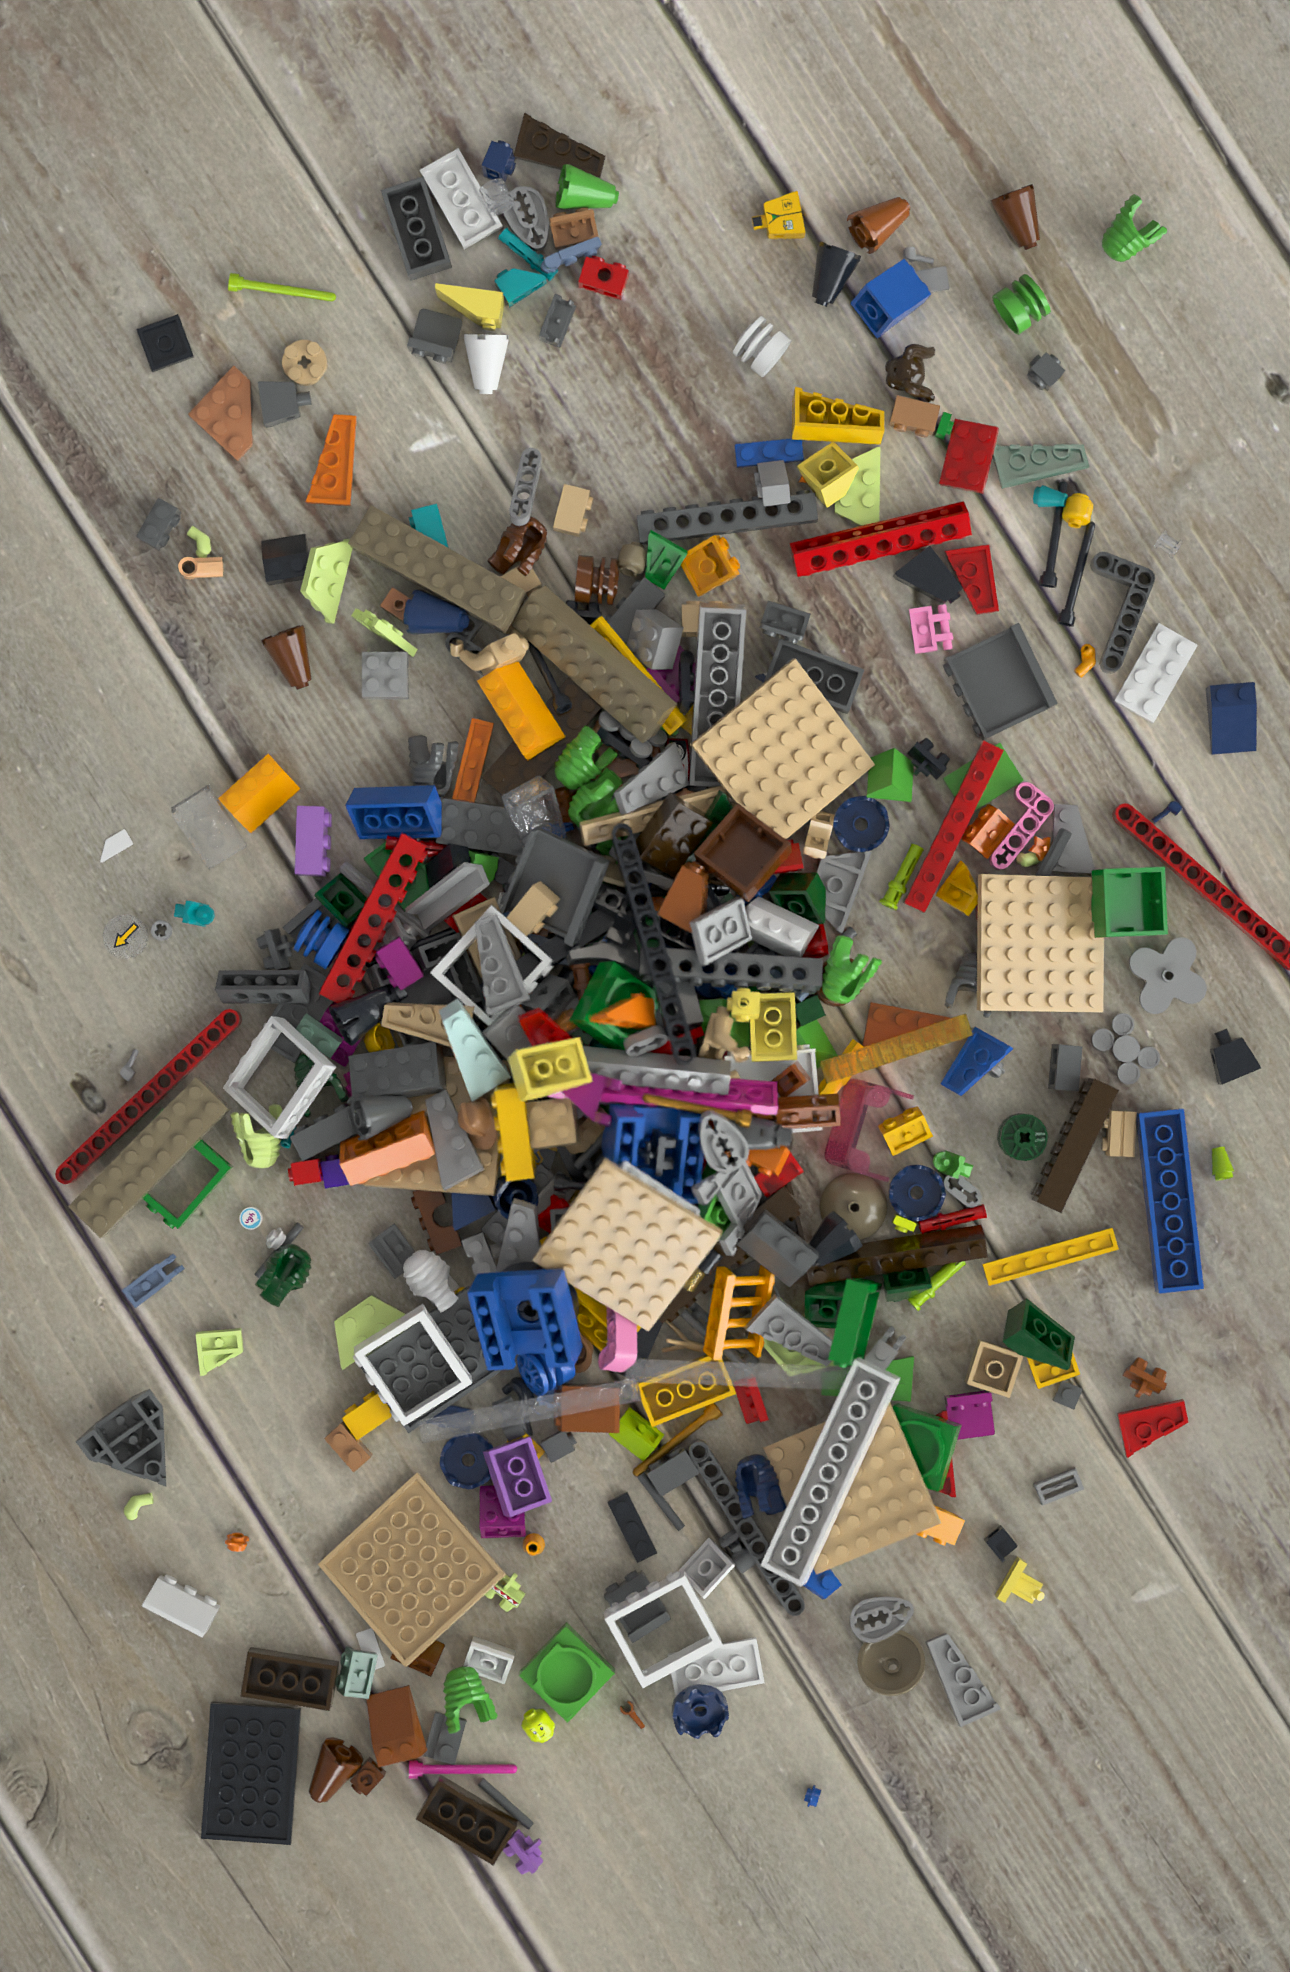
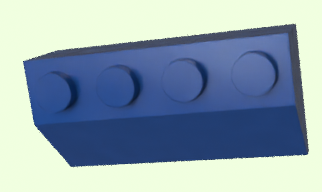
[345,785,442,839]

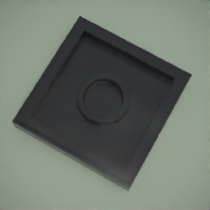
[136,314,194,372]

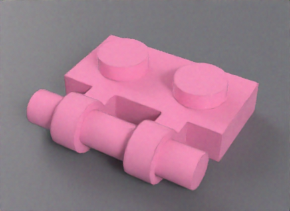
[908,604,953,654]

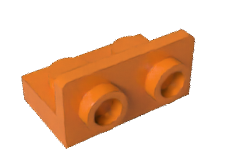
[961,804,1015,859]

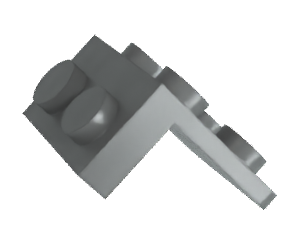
[407,309,463,363]
[759,600,811,644]
[713,1260,780,1319]

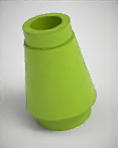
[1211,1147,1234,1181]

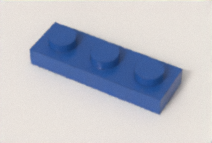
[735,438,804,468]

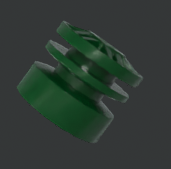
[997,1113,1048,1161]

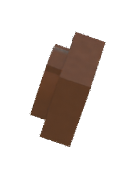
[694,803,792,902]

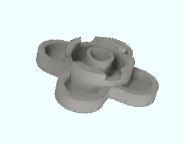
[1129,937,1207,1014]

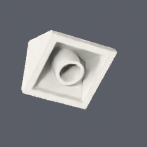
[679,1538,735,1599]
[463,1636,516,1684]

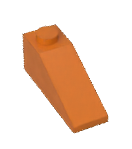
[590,993,655,1029]

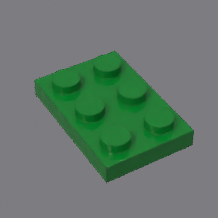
[363,842,429,912]

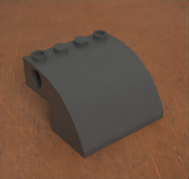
[366,933,492,1048]

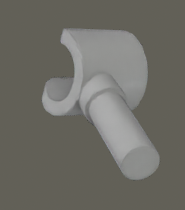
[903,247,934,264]
[120,1049,139,1081]

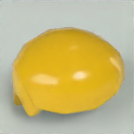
[364,1022,395,1053]

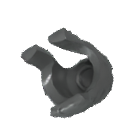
[408,735,459,797]
[945,952,992,1018]

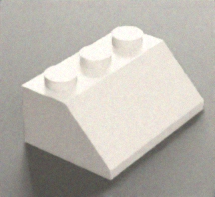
[746,897,819,957]
[142,1575,220,1637]

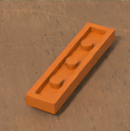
[452,718,494,802]

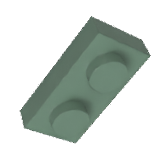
[296,1013,343,1058]

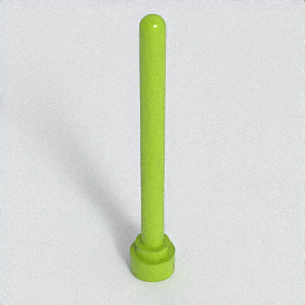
[228,273,336,301]

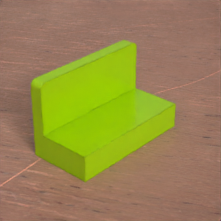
[609,1407,664,1461]

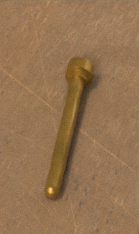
[642,1094,752,1128]
[632,1403,723,1476]

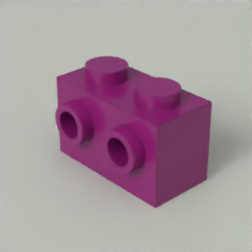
[375,935,424,990]

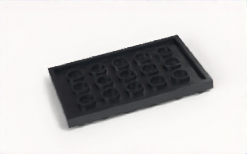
[201,1702,301,1845]

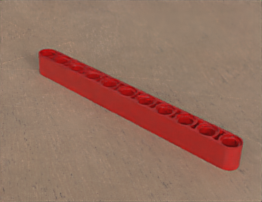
[1112,803,1290,971]
[55,1009,242,1184]

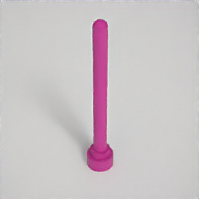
[409,1760,517,1779]

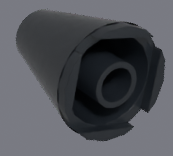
[812,241,861,307]

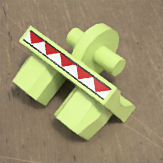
[485,1572,525,1612]

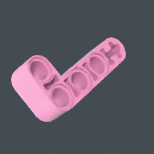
[989,782,1054,870]
[598,1307,637,1372]

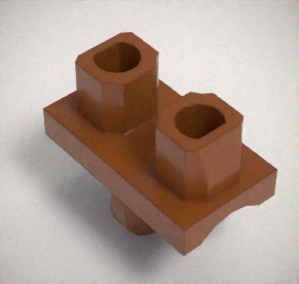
[1122,1357,1167,1398]

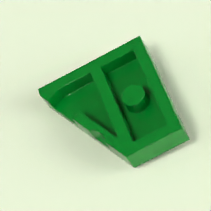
[645,530,688,590]

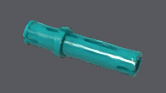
[498,227,559,282]

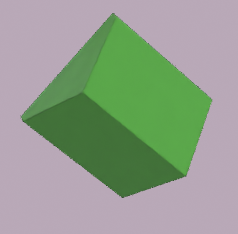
[866,748,914,802]

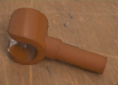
[620,1701,645,1729]

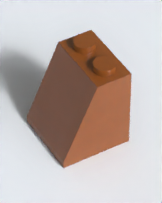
[657,861,709,933]
[554,1383,620,1433]

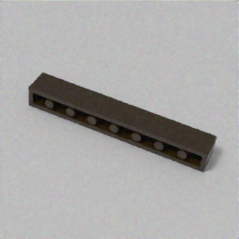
[658,1186,802,1324]
[807,1225,988,1285]

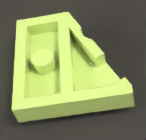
[196,1328,244,1376]

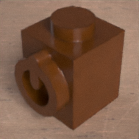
[350,1757,386,1796]

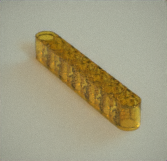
[819,1014,973,1084]

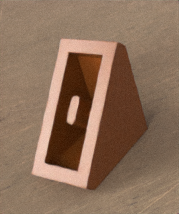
[771,1061,811,1097]

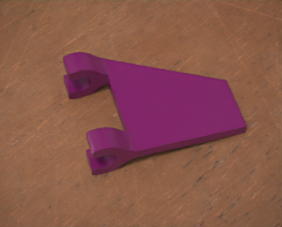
[561,1073,622,1127]

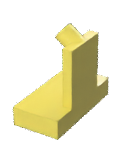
[995,1556,1044,1604]

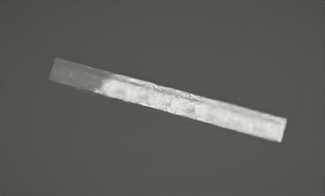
[626,1359,852,1389]
[418,1377,641,1443]

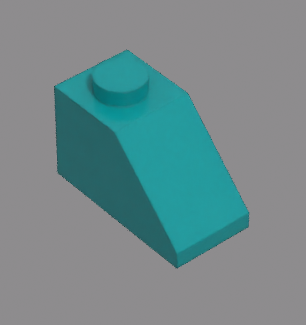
[494,268,547,308]
[408,503,449,548]

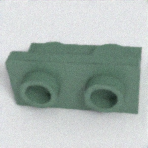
[336,1647,378,1699]

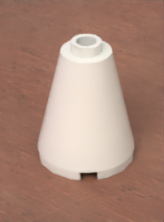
[464,334,509,394]

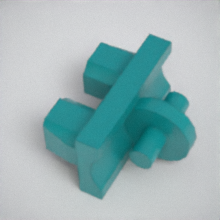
[174,900,215,927]

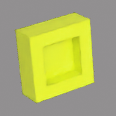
[891,1214,917,1234]

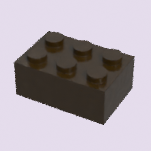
[635,792,713,878]

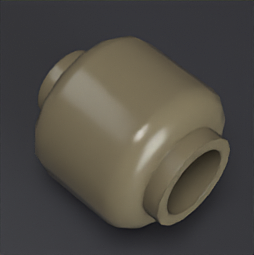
[617,542,647,577]

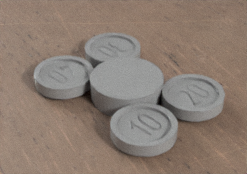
[599,711,667,758]
[1092,1013,1160,1084]

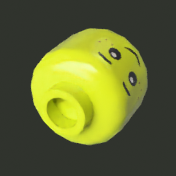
[521,1708,555,1743]

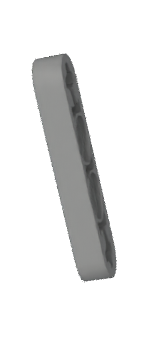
[509,448,542,526]

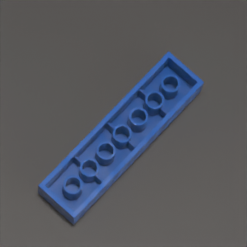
[1136,1108,1204,1294]

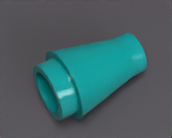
[1033,485,1068,507]

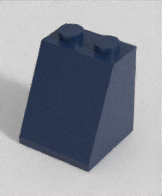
[452,1193,497,1231]

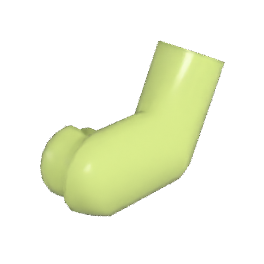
[187,526,211,558]
[1016,852,1040,867]

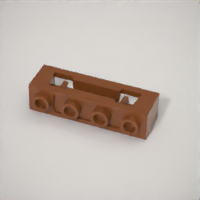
[752,1093,841,1129]

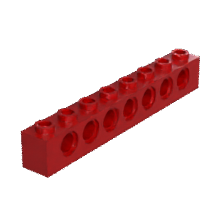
[789,501,972,577]
[903,740,1004,913]
[319,832,428,1003]

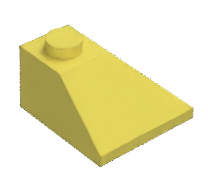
[797,442,859,508]

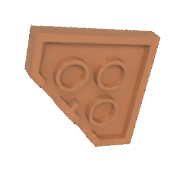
[188,366,253,461]

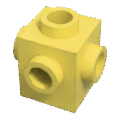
[727,988,760,1022]

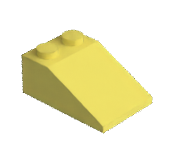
[435,283,505,331]
[750,992,797,1062]
[508,1037,592,1102]

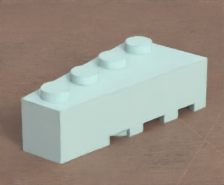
[439,999,510,1102]

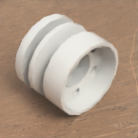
[733,316,792,377]

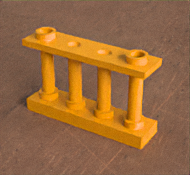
[703,1265,775,1360]

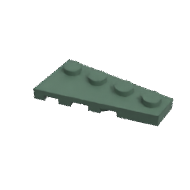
[993,444,1089,489]

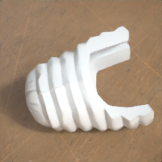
[403,1250,459,1312]

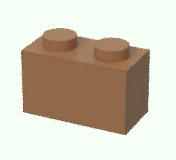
[889,395,940,437]
[324,1421,373,1472]

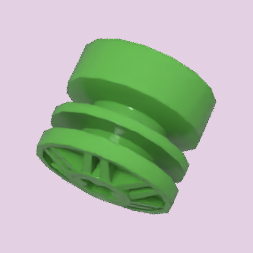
[992,274,1051,335]

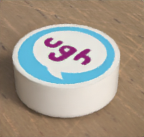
[239,1207,263,1230]

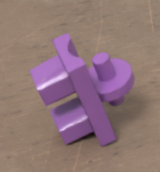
[503,1829,543,1874]

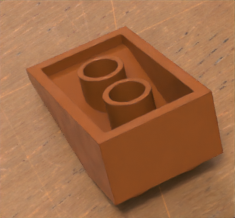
[367,1685,427,1767]

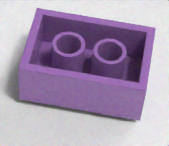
[295,806,332,877]
[483,1436,552,1517]

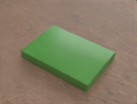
[943,743,1024,811]

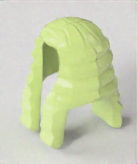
[230,1104,282,1169]

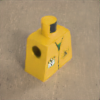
[752,191,805,239]

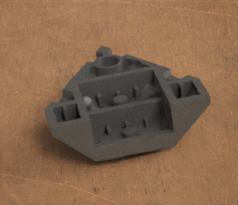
[76,1388,167,1487]

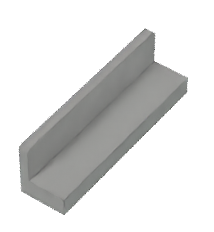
[405,863,490,931]

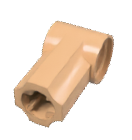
[178,557,223,580]

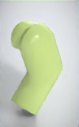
[124,1493,154,1520]

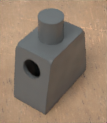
[258,381,312,428]

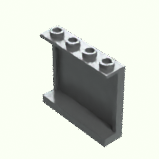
[943,623,1058,740]
[500,827,610,946]

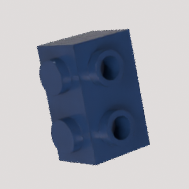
[481,140,516,185]

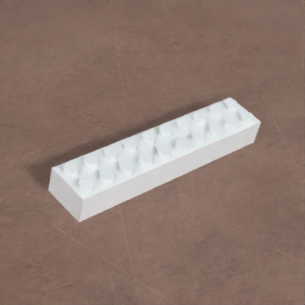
[761,1358,900,1586]

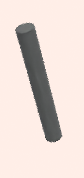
[255,1222,304,1278]
[637,1472,685,1531]
[478,1778,534,1830]

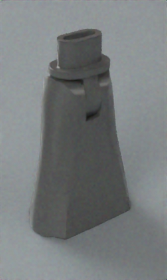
[714,1111,792,1152]

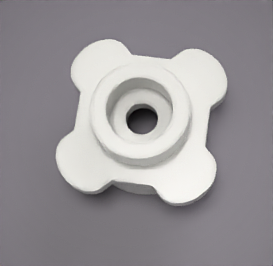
[266,1227,286,1250]

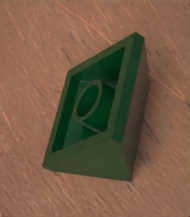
[314,873,367,928]

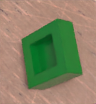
[935,412,954,439]

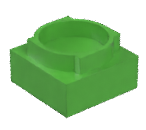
[519,1622,615,1723]

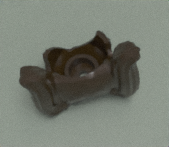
[885,344,935,402]

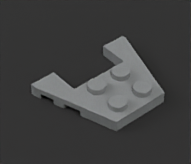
[691,1161,762,1256]

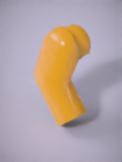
[1074,644,1096,678]

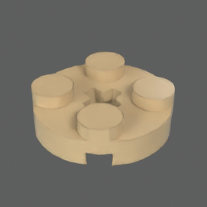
[282,340,327,386]

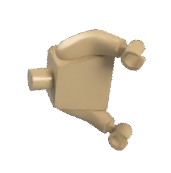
[450,619,529,676]
[698,1006,750,1079]

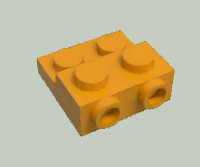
[681,535,740,597]

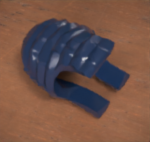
[735,1454,787,1518]

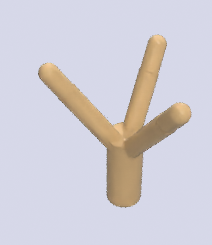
[661,1320,705,1353]

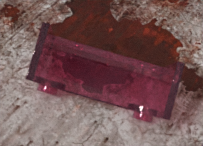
[824,1078,914,1182]

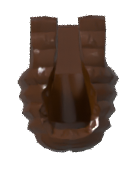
[487,516,547,576]

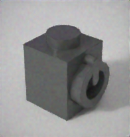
[1027,352,1065,391]

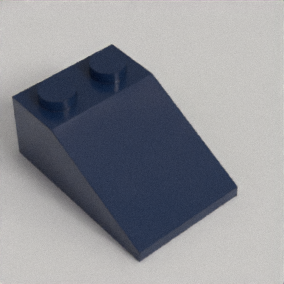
[1206,682,1257,755]

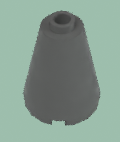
[347,1095,413,1140]

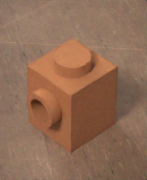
[380,587,410,623]

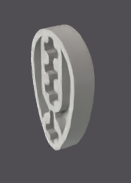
[503,186,549,251]
[698,1111,749,1172]
[850,1597,914,1643]

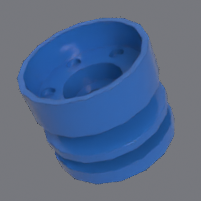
[293,910,351,970]
[517,1353,575,1396]

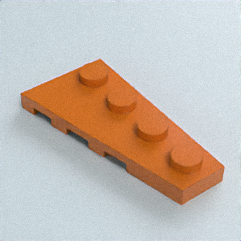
[305,414,357,506]

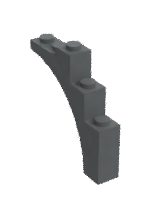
[566,934,704,1032]

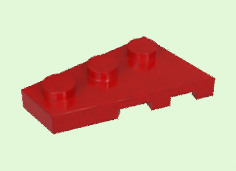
[944,544,999,615]
[518,1007,573,1047]
[1117,1399,1189,1458]

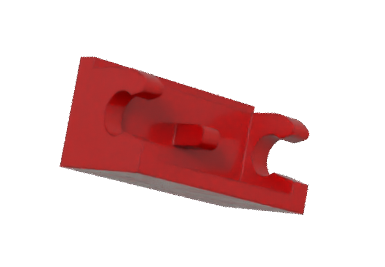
[754,1152,804,1198]

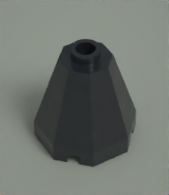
[808,1211,863,1267]

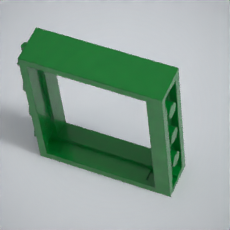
[143,1108,233,1229]
[828,1278,882,1368]

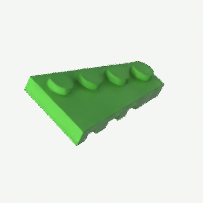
[821,1356,914,1402]

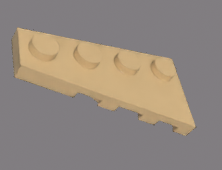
[381,1003,474,1047]

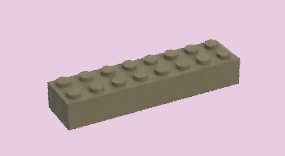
[348,505,527,635]
[512,585,677,743]
[68,1077,231,1238]

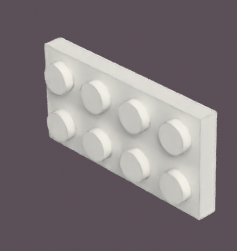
[420,148,503,249]
[1114,623,1198,723]
[668,1637,765,1697]

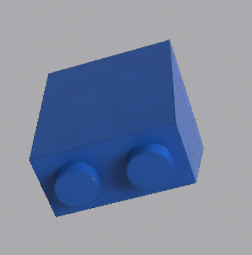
[850,259,931,339]

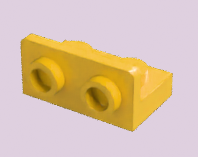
[878,1106,933,1156]

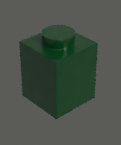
[795,993,826,1026]

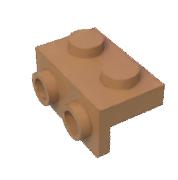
[549,207,599,250]

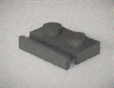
[368,1223,416,1279]
[423,1711,467,1765]

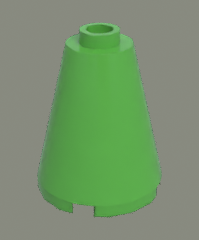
[555,164,619,209]

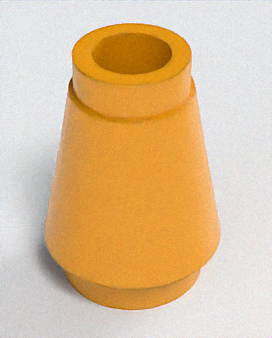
[523,1533,545,1556]

